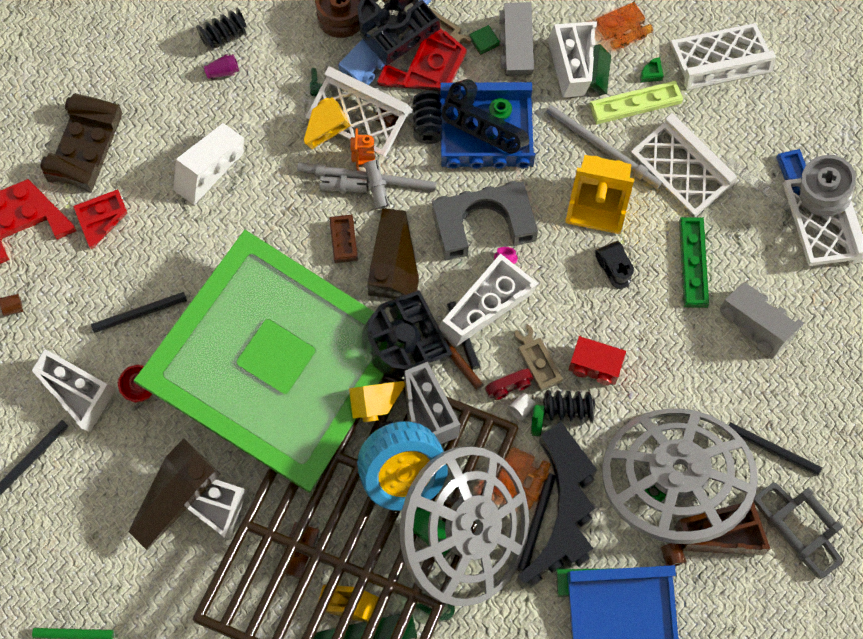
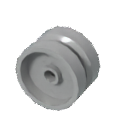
[800,155,856,216]

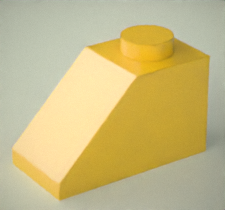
[304,97,351,149]
[349,381,405,422]
[318,585,379,622]

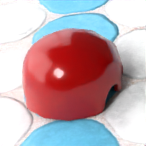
[117,364,153,403]

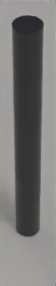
[91,292,187,333]
[0,420,69,496]
[728,422,822,476]
[517,473,556,571]

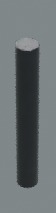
[447,301,480,370]

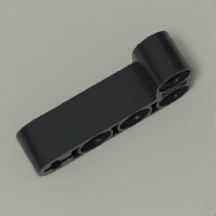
[441,79,529,154]

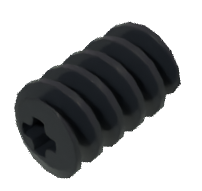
[196,7,247,51]
[413,91,442,144]
[543,390,595,424]

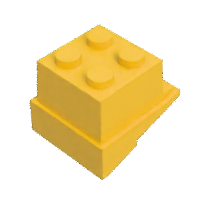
[565,155,634,234]

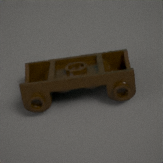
[40,93,123,193]

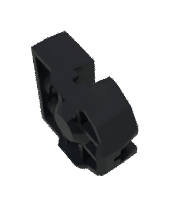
[357,0,441,66]
[362,290,452,378]

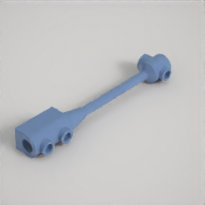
[338,0,432,85]

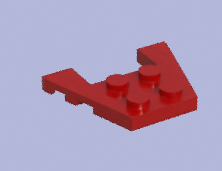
[377,5,467,91]
[0,179,76,264]

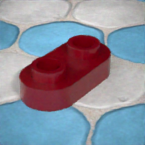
[485,369,534,400]

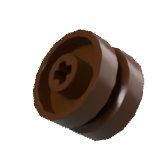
[315,0,361,38]

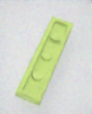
[589,81,683,125]

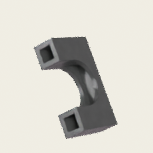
[432,181,538,261]

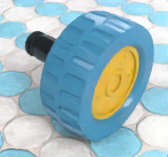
[357,421,448,511]

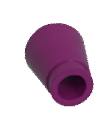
[204,54,239,79]

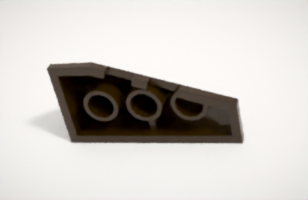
[367,208,419,299]
[128,438,221,550]

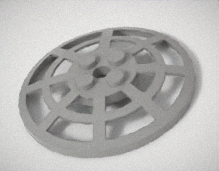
[602,409,758,544]
[400,446,529,606]

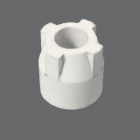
[508,393,536,420]

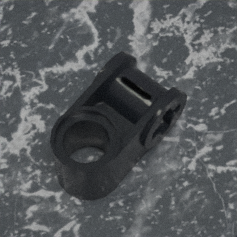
[595,241,634,289]

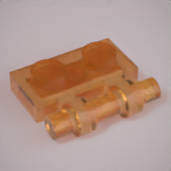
[595,2,653,50]
[492,446,551,510]

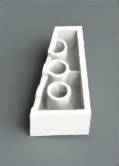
[439,254,539,347]

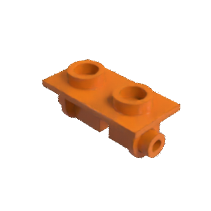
[351,128,375,171]

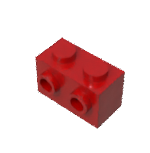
[568,336,626,385]

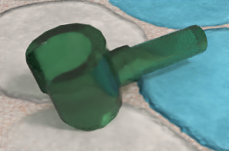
[310,68,322,96]

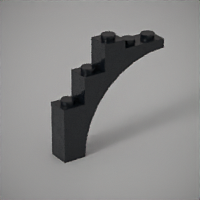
[516,422,597,589]

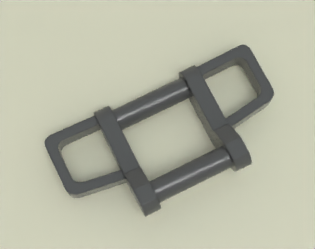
[754,482,844,579]

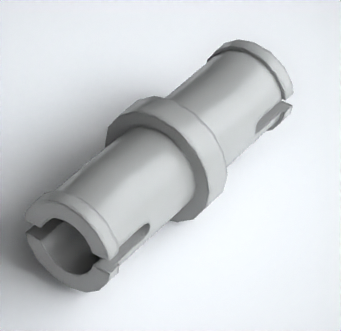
[364,160,390,209]
[319,175,368,194]

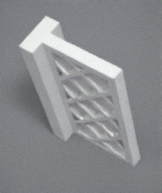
[670,23,776,90]
[306,66,413,157]
[631,113,737,217]
[783,178,863,266]

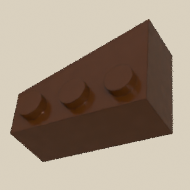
[674,501,771,556]

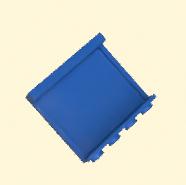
[440,82,535,169]
[567,565,679,639]

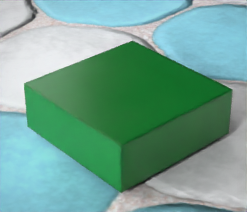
[469,25,500,55]

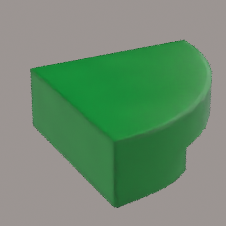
[640,57,664,83]
[531,405,544,437]

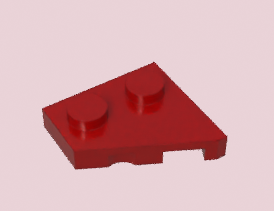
[73,189,128,249]

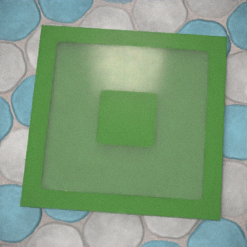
[134,229,404,493]

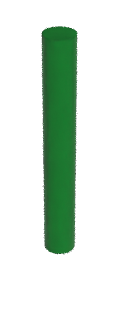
[32,628,114,639]

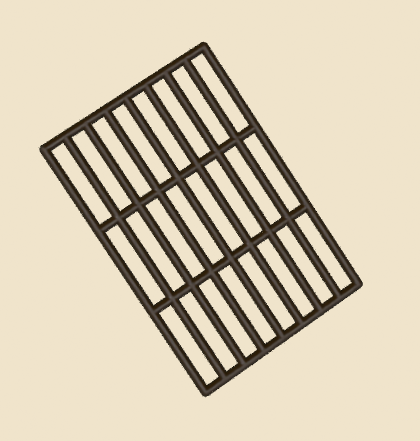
[193,375,519,639]

